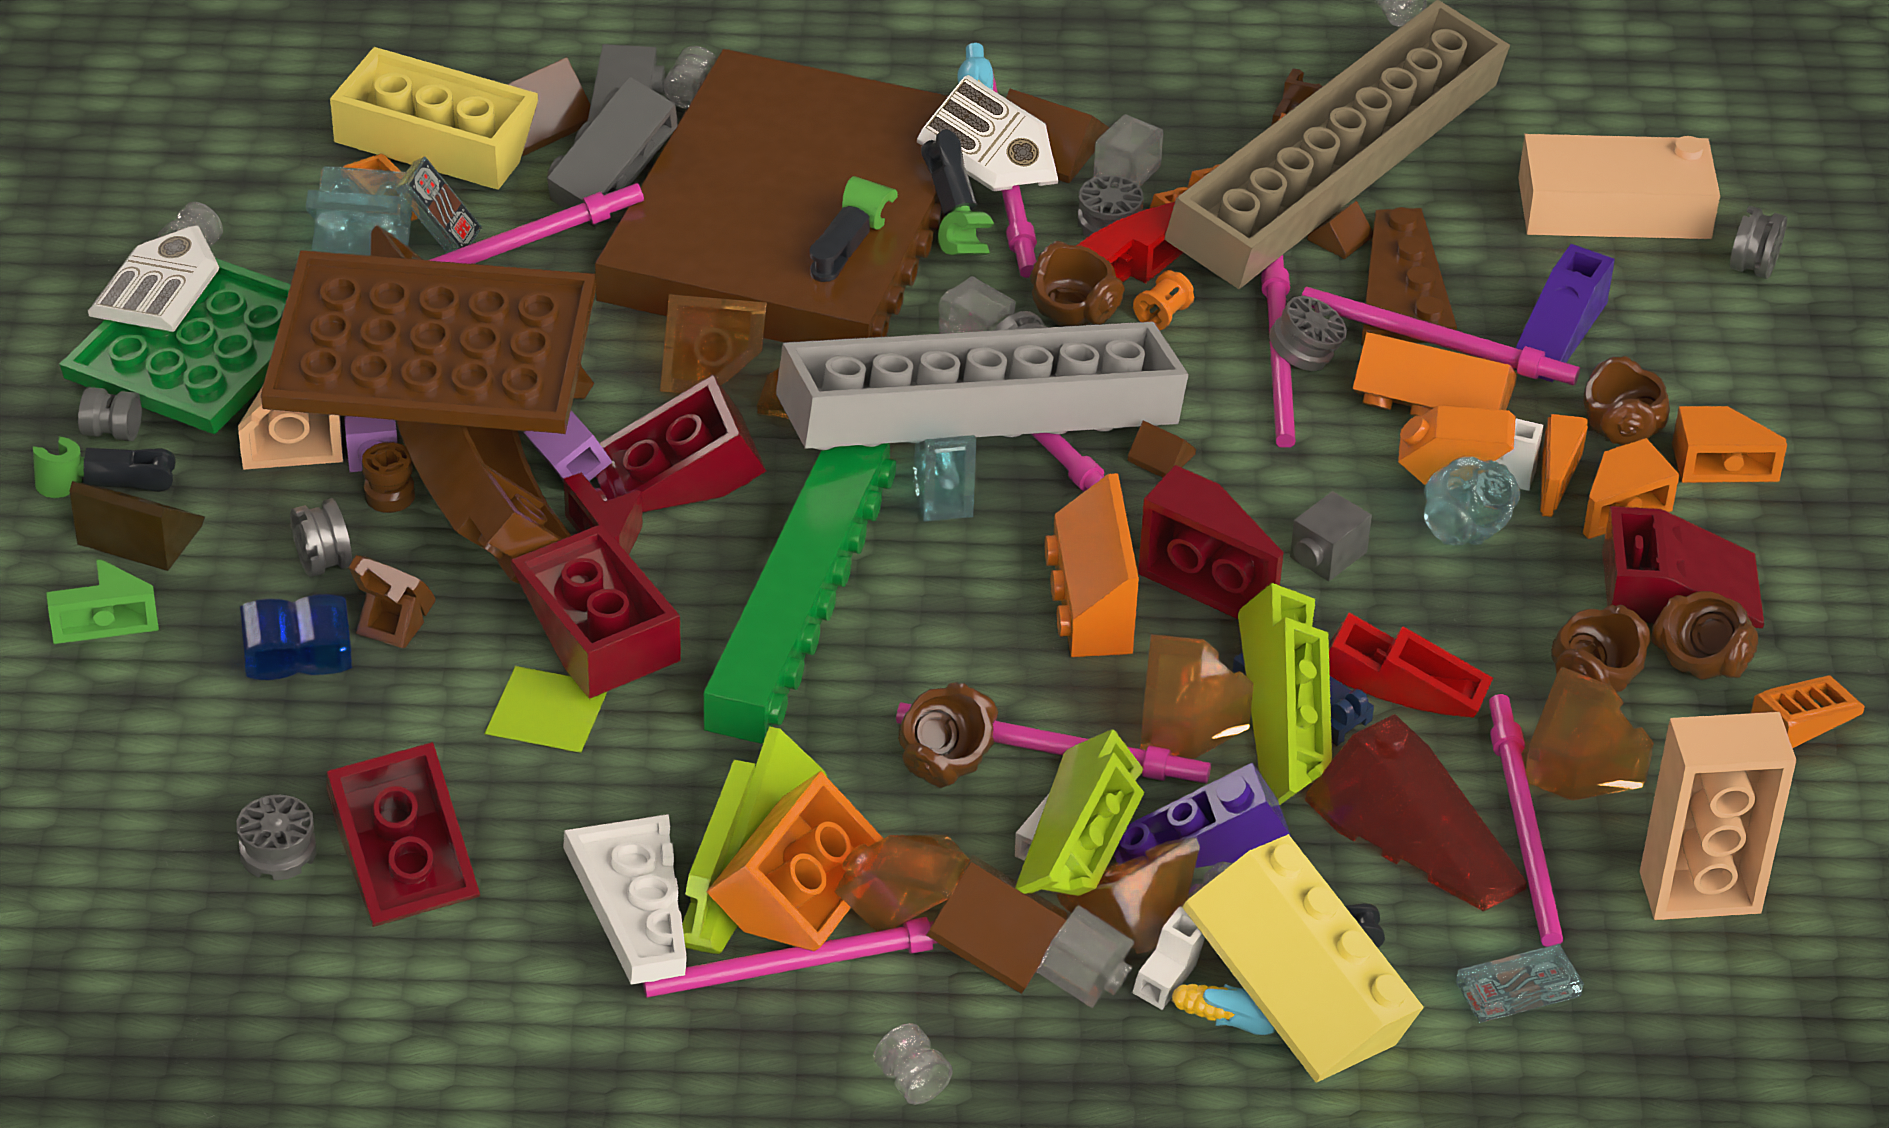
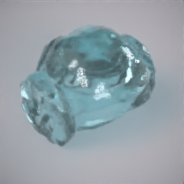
[1424,457,1520,546]

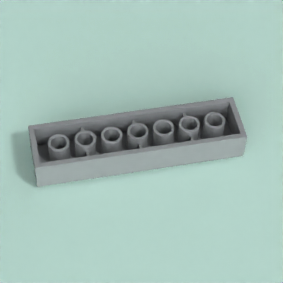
[776,322,1188,450]

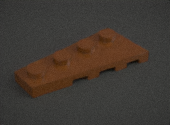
[1361,207,1457,346]

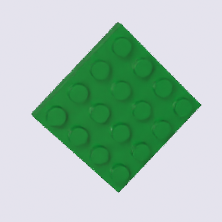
[59,258,291,435]

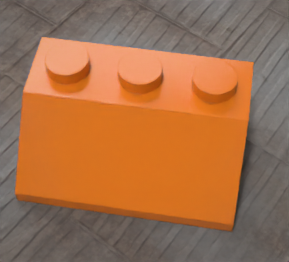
[1353,332,1518,416]
[1045,473,1139,657]
[706,771,894,951]

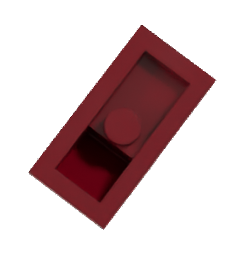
[563,472,643,555]

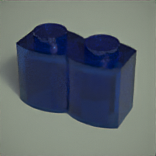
[240,594,352,680]

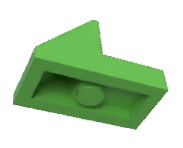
[46,559,159,644]

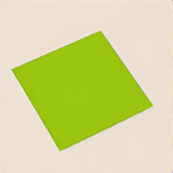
[484,666,608,753]

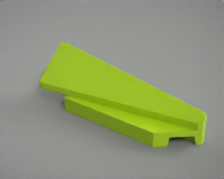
[1238,583,1332,805]
[682,726,827,954]
[1015,729,1144,896]

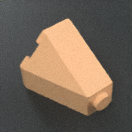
[238,387,343,470]

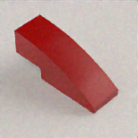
[1076,202,1184,283]
[1329,612,1493,718]

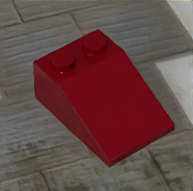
[596,375,766,512]
[1138,465,1284,619]
[511,524,681,699]
[327,742,480,927]

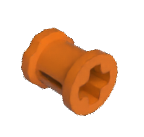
[1133,270,1195,331]

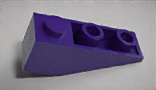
[1512,244,1615,383]
[1114,763,1291,878]

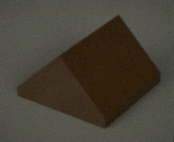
[69,481,205,571]

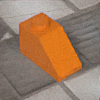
[1398,405,1516,496]
[1672,406,1787,483]
[1583,438,1679,539]

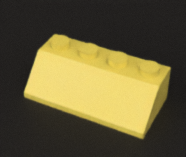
[330,47,538,190]
[1182,834,1424,1083]

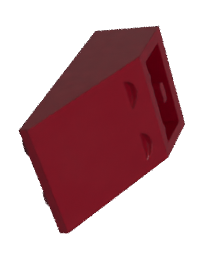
[1602,506,1764,629]

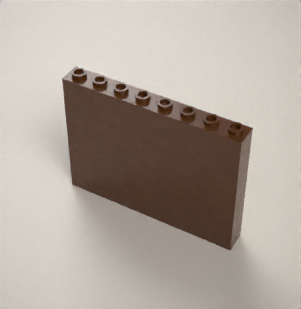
[595,48,969,343]

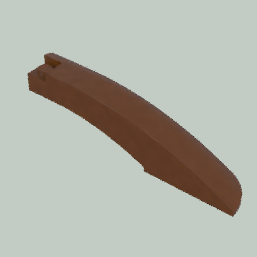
[371,225,571,584]

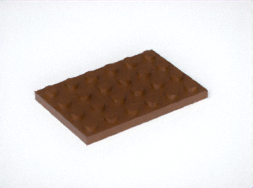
[261,250,596,434]

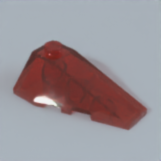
[1305,714,1527,911]

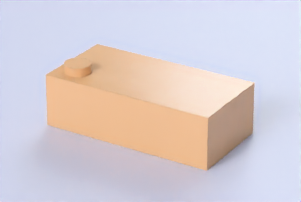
[1518,134,1720,239]
[1640,712,1796,920]

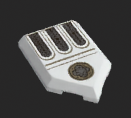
[917,75,1058,191]
[88,226,219,332]

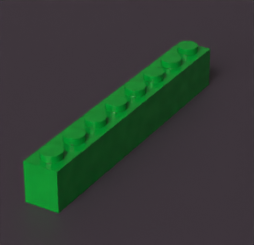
[704,443,896,744]

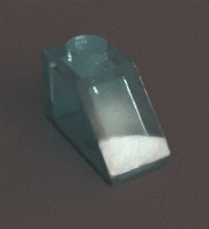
[914,435,976,522]

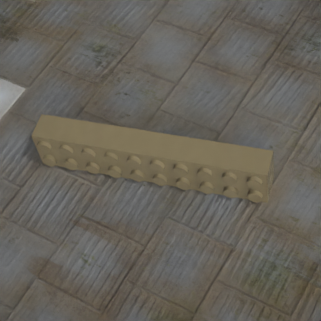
[1164,0,1510,289]

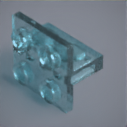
[306,166,415,256]

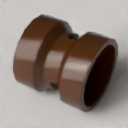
[362,442,415,513]

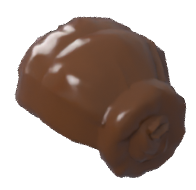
[1029,241,1125,327]
[1583,356,1670,446]
[1651,591,1758,680]
[1551,605,1650,700]
[898,682,999,788]

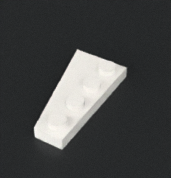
[563,814,686,984]

